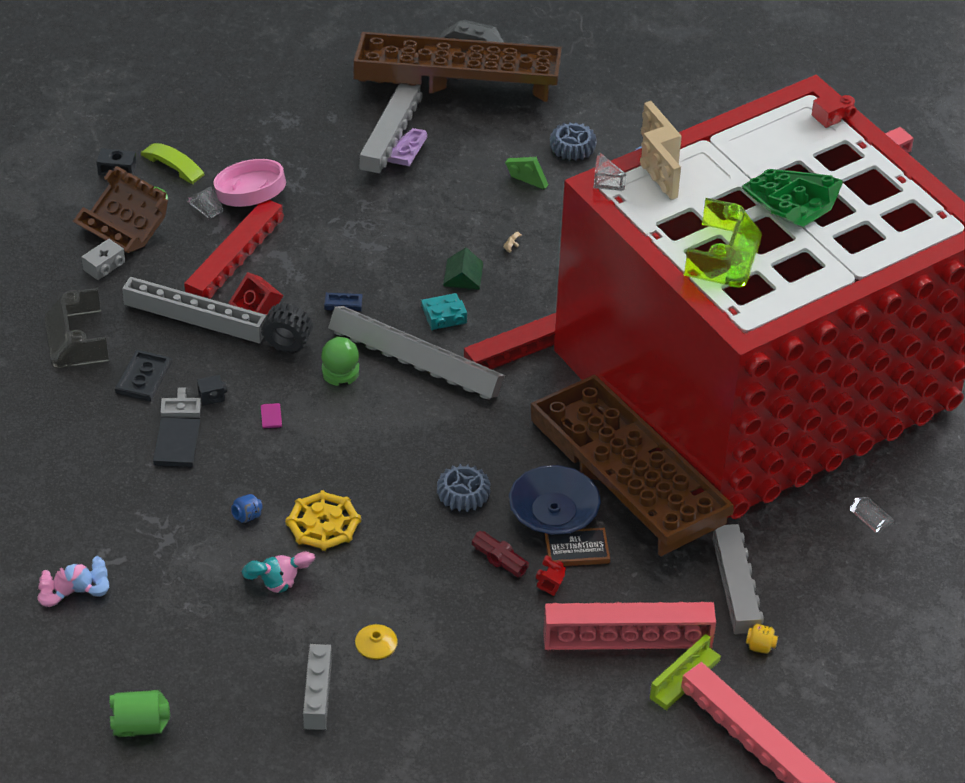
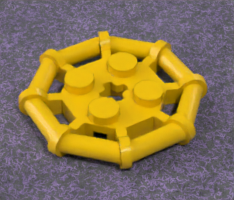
[285,490,361,551]

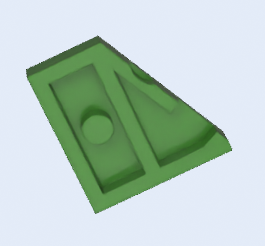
[505,157,548,189]

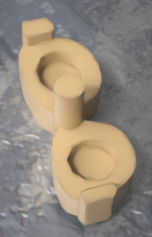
[503,231,522,253]

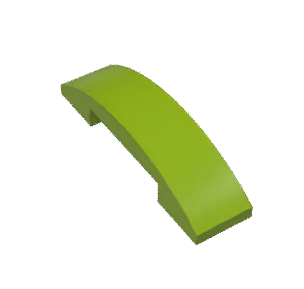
[141,143,204,184]

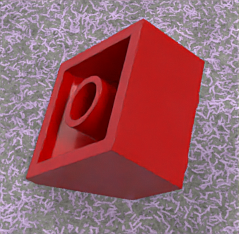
[229,272,284,315]

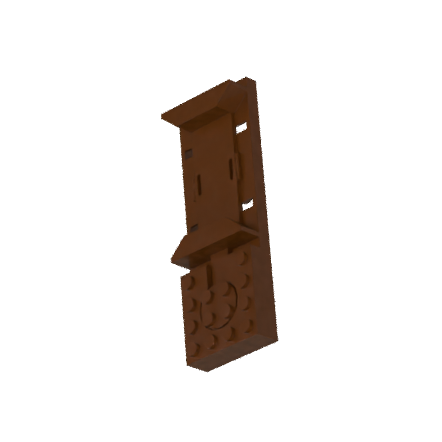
[353,32,562,102]
[531,375,734,556]

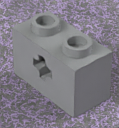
[81,239,125,280]

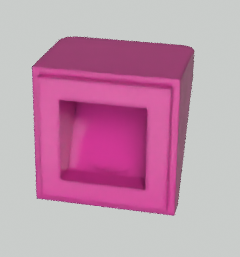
[261,403,282,428]

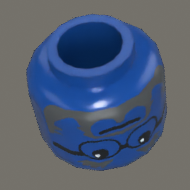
[231,494,263,523]

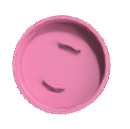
[214,159,286,206]

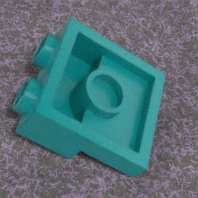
[421,293,467,330]

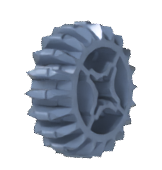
[550,122,596,161]
[437,464,490,512]

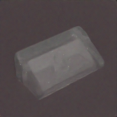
[850,497,894,533]

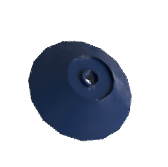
[509,465,601,535]

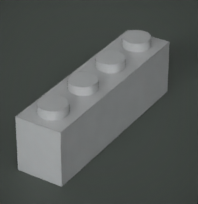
[303,644,332,730]

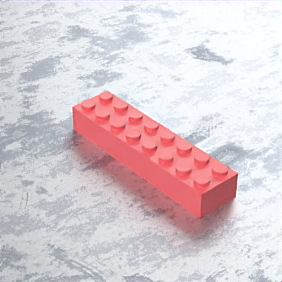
[544,602,716,650]

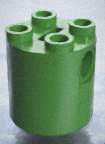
[110,690,170,737]

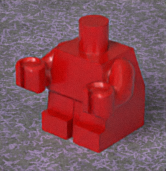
[536,555,566,596]

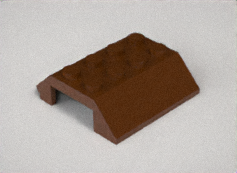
[73,166,168,253]

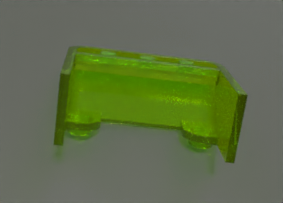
[684,198,762,287]

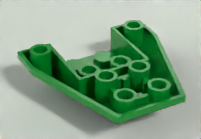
[742,169,843,227]

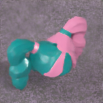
[242,551,315,593]

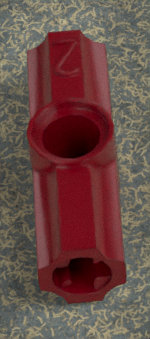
[472,531,529,577]

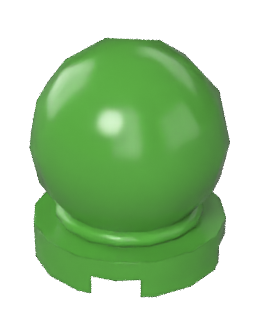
[321,337,359,386]

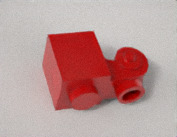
[811,94,857,128]

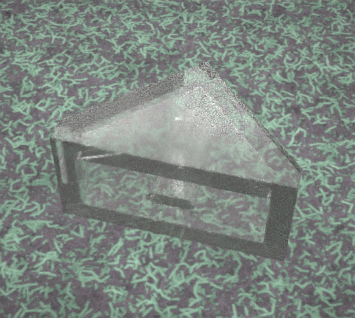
[594,153,626,191]
[187,186,223,219]

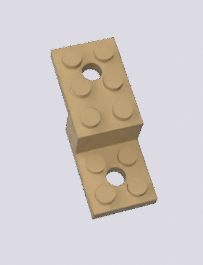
[640,101,681,200]

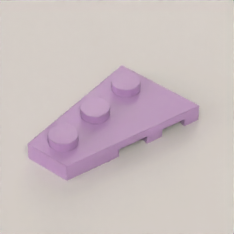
[387,128,427,166]

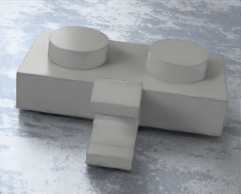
[161,387,201,418]

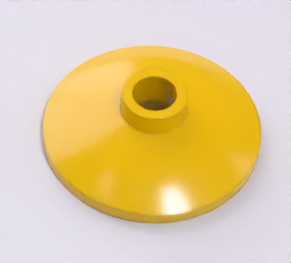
[355,624,397,659]

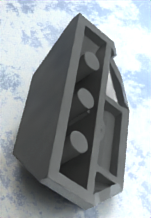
[440,20,504,43]

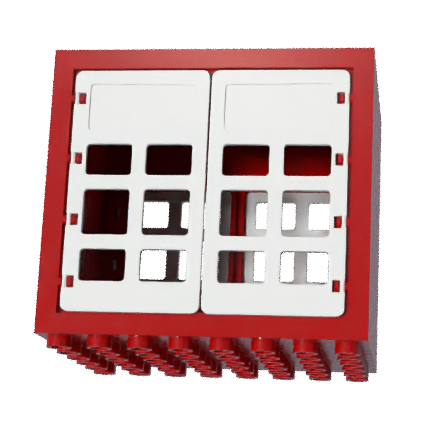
[554,75,965,519]

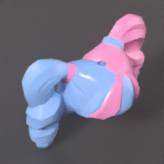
[38,556,109,607]

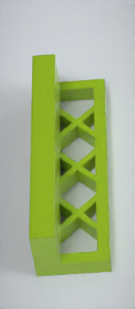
[650,634,721,710]

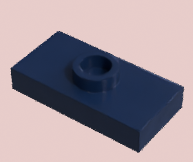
[324,293,363,312]

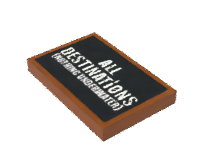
[544,528,610,566]

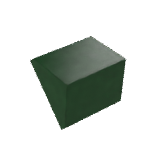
[443,247,483,290]

